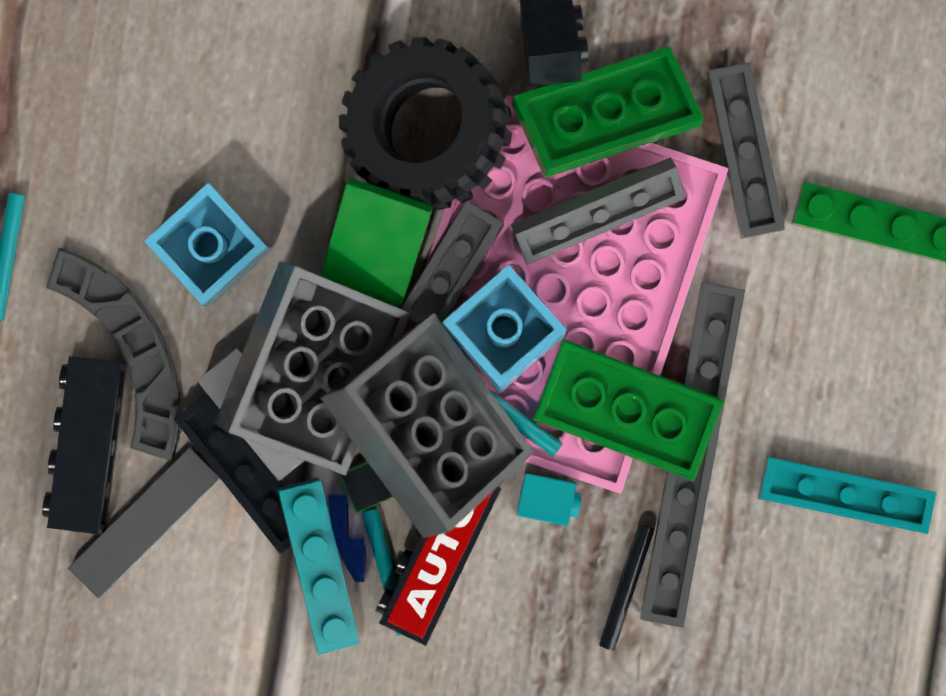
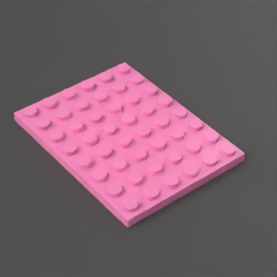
[403,94,729,494]

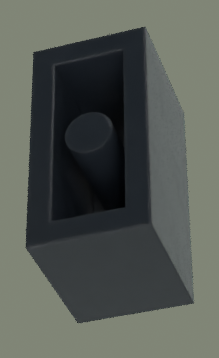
[519,0,589,87]

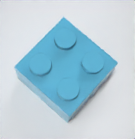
[144,183,272,307]
[442,264,567,393]

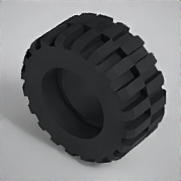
[339,37,512,210]

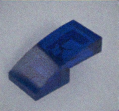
[328,493,367,582]

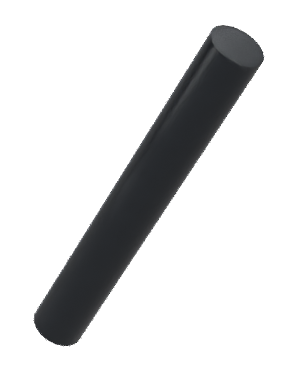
[599,524,655,651]

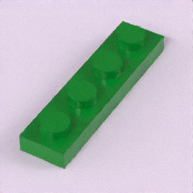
[791,182,946,264]

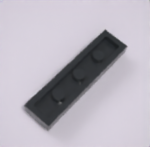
[174,393,291,554]

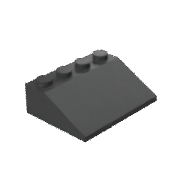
[214,261,411,475]
[321,313,534,538]

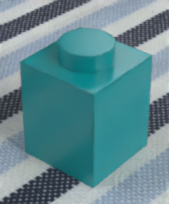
[516,472,582,526]

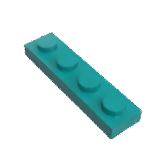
[758,457,937,534]
[277,477,360,655]

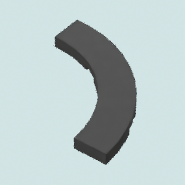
[46,248,180,461]

